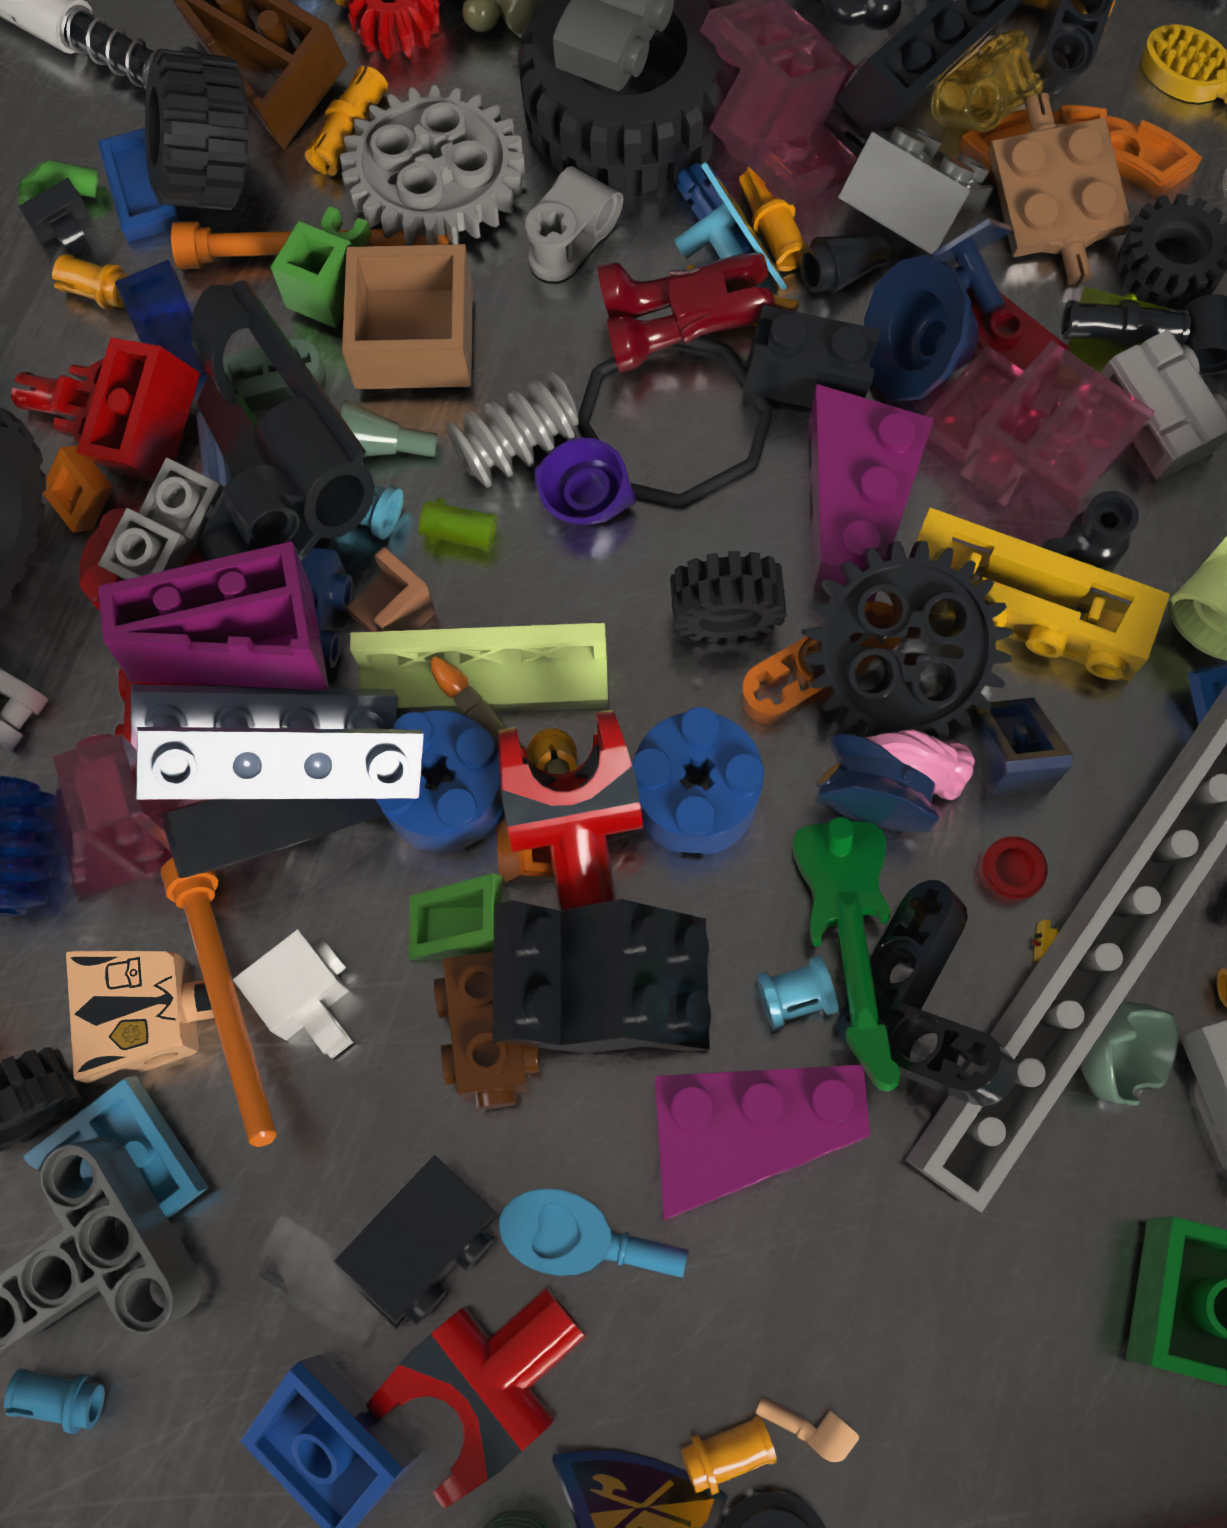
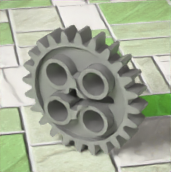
[340,86,525,246]

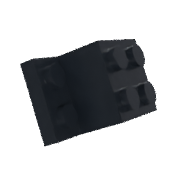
[492,899,711,1053]

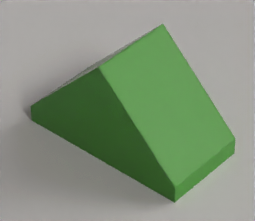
[408,873,510,961]

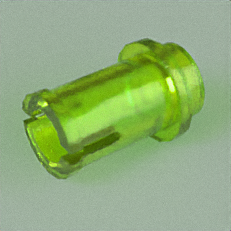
[418,497,498,553]

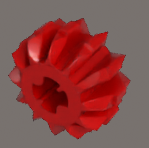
[348,0,441,61]

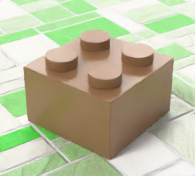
[342,244,473,389]

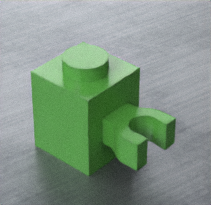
[271,206,372,328]

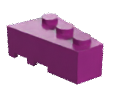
[809,384,934,602]
[98,541,329,690]
[655,1065,870,1222]

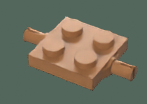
[988,93,1132,286]

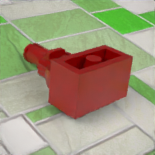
[11,337,201,483]

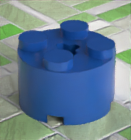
[632,707,764,855]
[375,710,504,855]

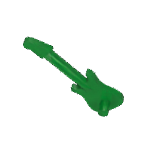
[793,817,900,1092]

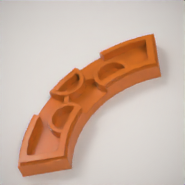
[959,105,1203,200]

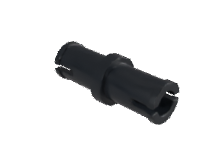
[1061,300,1191,349]

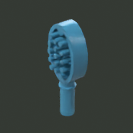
[499,1189,688,1278]

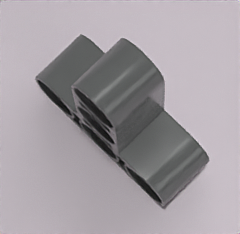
[0,1137,202,1350]

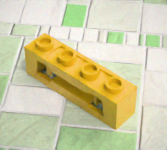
[916,507,1170,682]

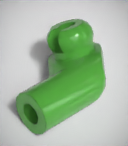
[17,160,99,205]

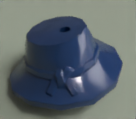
[864,254,978,402]

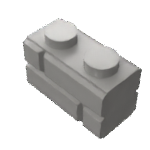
[1094,329,1227,481]

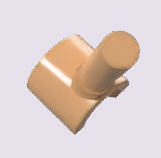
[756,1397,859,1462]

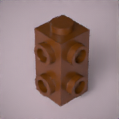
[434,951,540,1109]

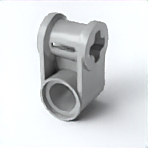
[525,166,623,281]

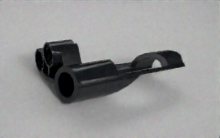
[191,281,375,562]

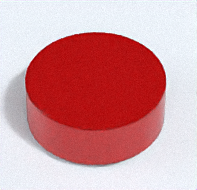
[978,836,1048,904]

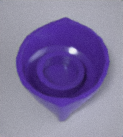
[535,437,636,525]

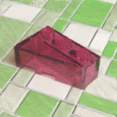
[53,734,184,902]

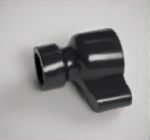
[1042,491,1139,572]

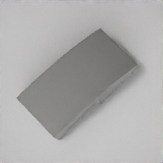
[98,457,224,580]

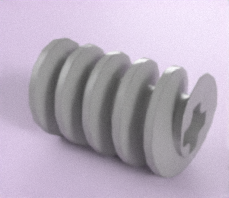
[445,370,579,488]

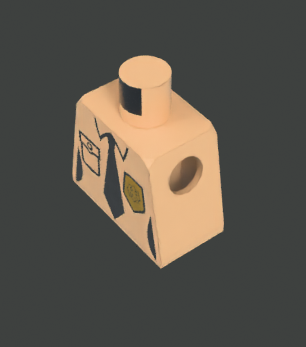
[66,951,214,1086]

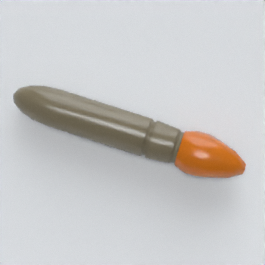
[430,656,527,753]

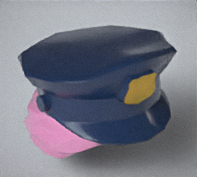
[815,729,975,833]

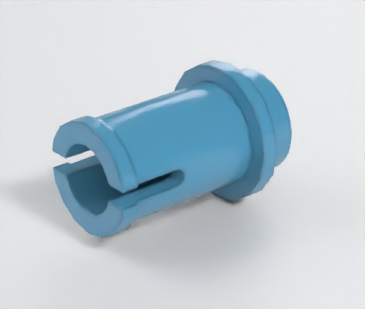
[4,1368,105,1434]

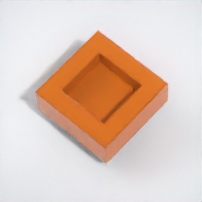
[42,445,113,533]

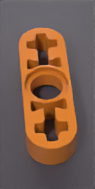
[741,601,902,725]

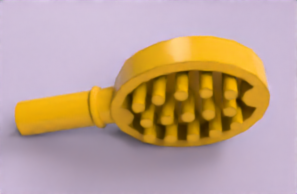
[1140,24,1227,104]

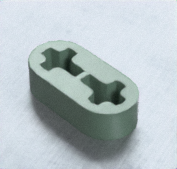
[223,338,325,412]

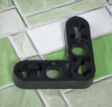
[837,880,1017,1106]

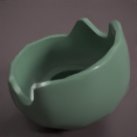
[1080,1001,1179,1106]

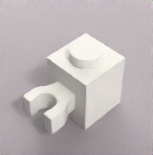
[232,929,353,1059]

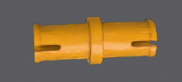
[304,65,389,176]

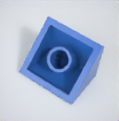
[240,1355,418,1528]

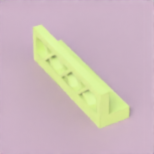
[350,623,609,716]

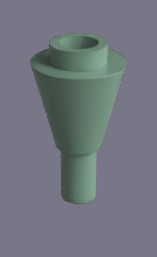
[338,400,438,457]

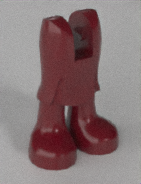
[597,253,775,373]

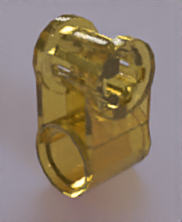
[931,29,1044,132]

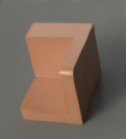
[347,547,436,632]

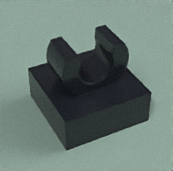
[18,178,90,255]

